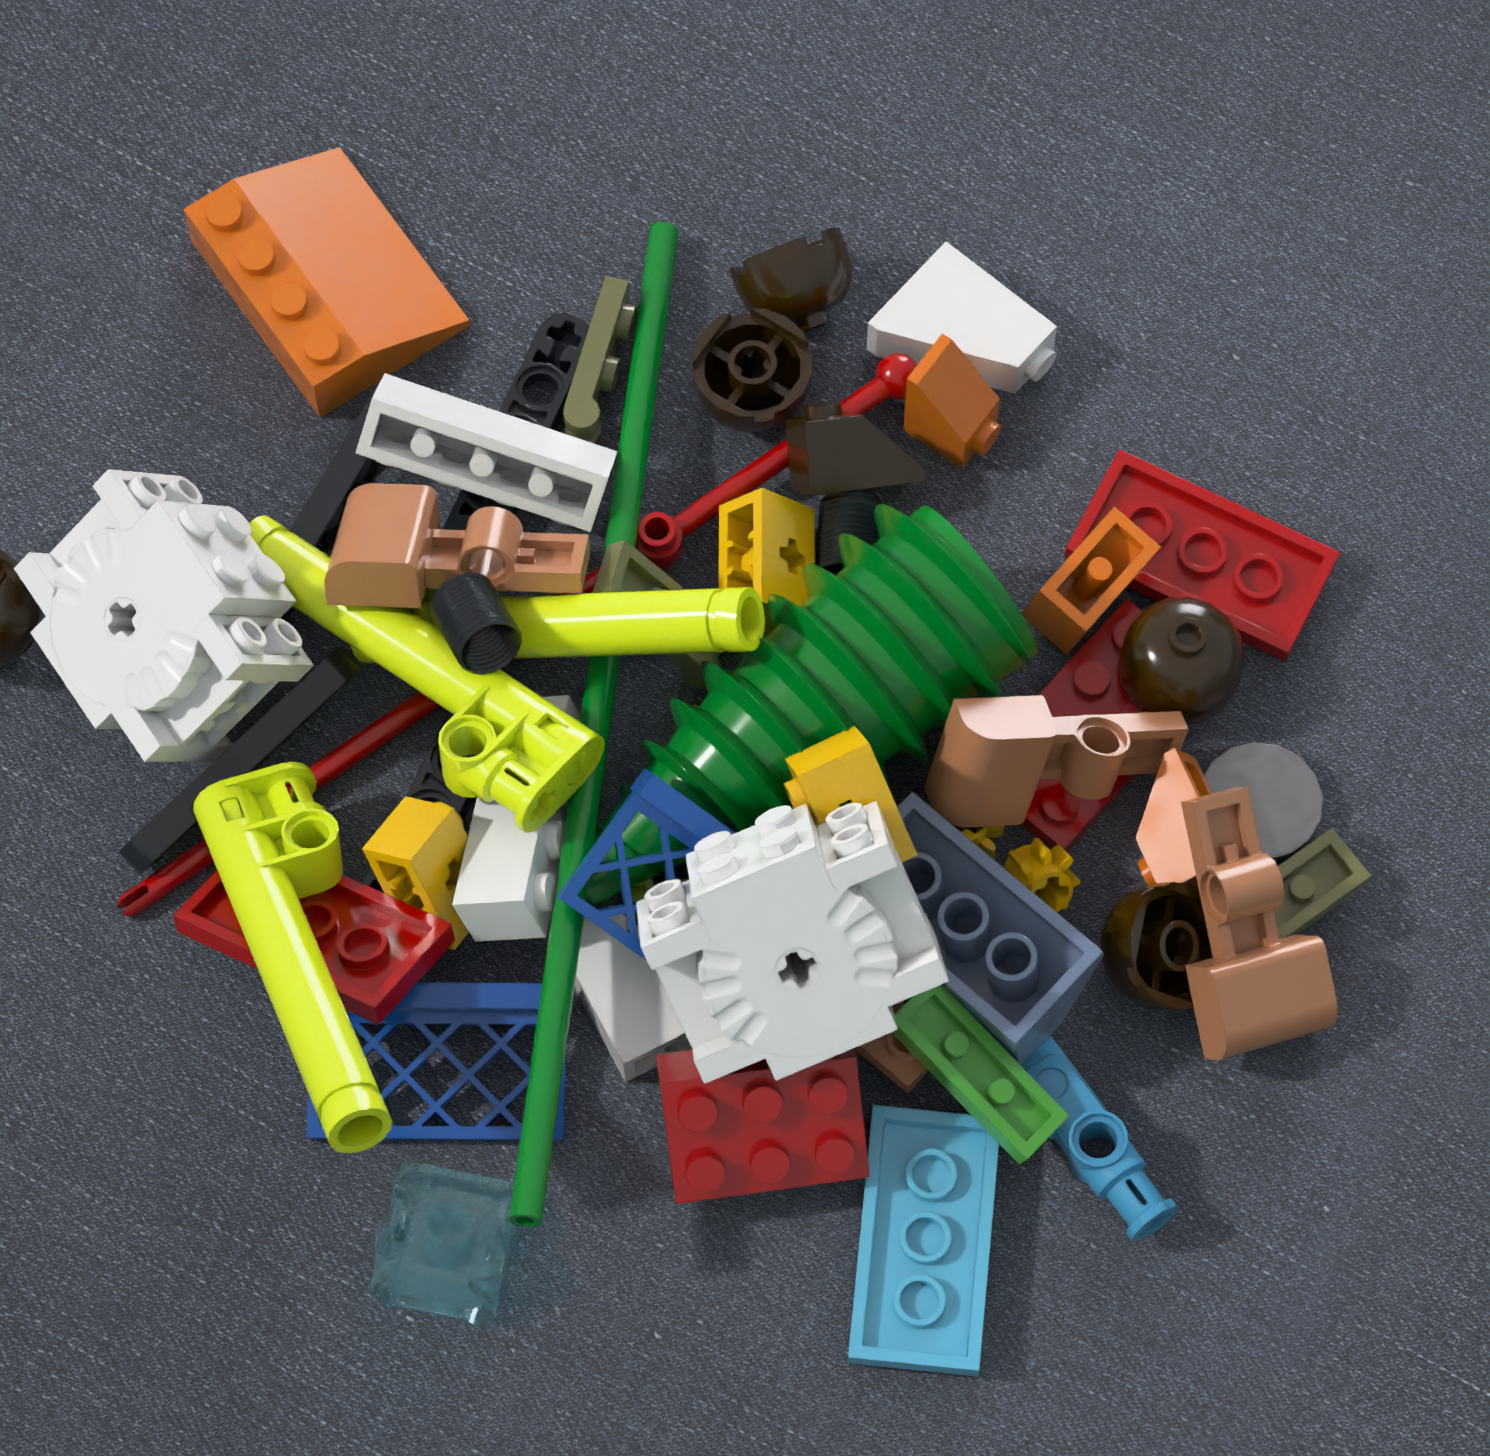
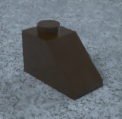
[785,402,926,496]

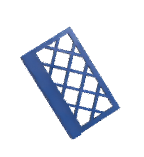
[557,768,735,961]
[307,982,566,1142]

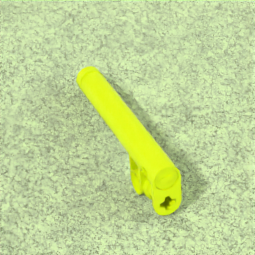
[249,515,605,833]
[350,587,765,663]
[193,762,392,1153]

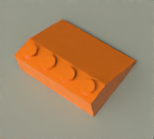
[183,147,470,418]

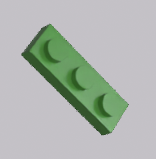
[891,984,1069,1164]

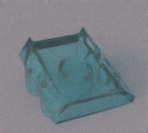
[368,1160,518,1328]

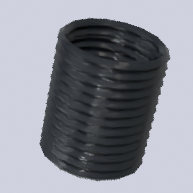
[815,490,885,575]
[430,573,522,674]

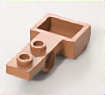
[324,483,590,608]
[924,695,1189,828]
[1181,787,1338,1061]

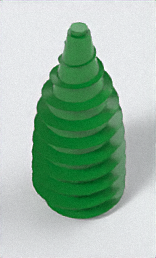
[587,504,1038,907]

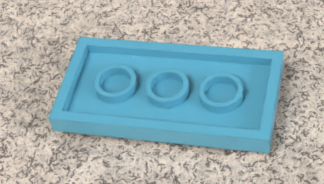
[848,1105,999,1377]

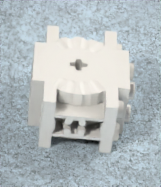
[14,469,314,762]
[636,801,949,1084]

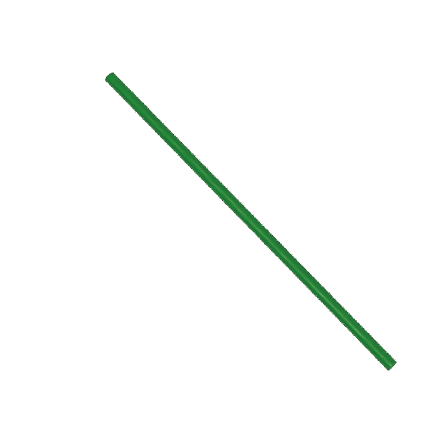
[509,222,679,1228]

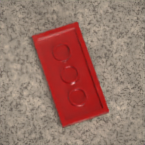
[1064,449,1340,662]
[1021,599,1150,852]
[173,870,455,1025]

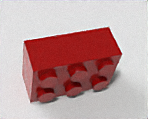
[656,1048,870,1204]

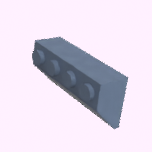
[897,792,1104,1066]

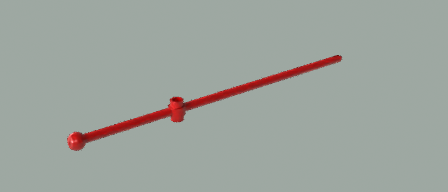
[117,352,917,917]

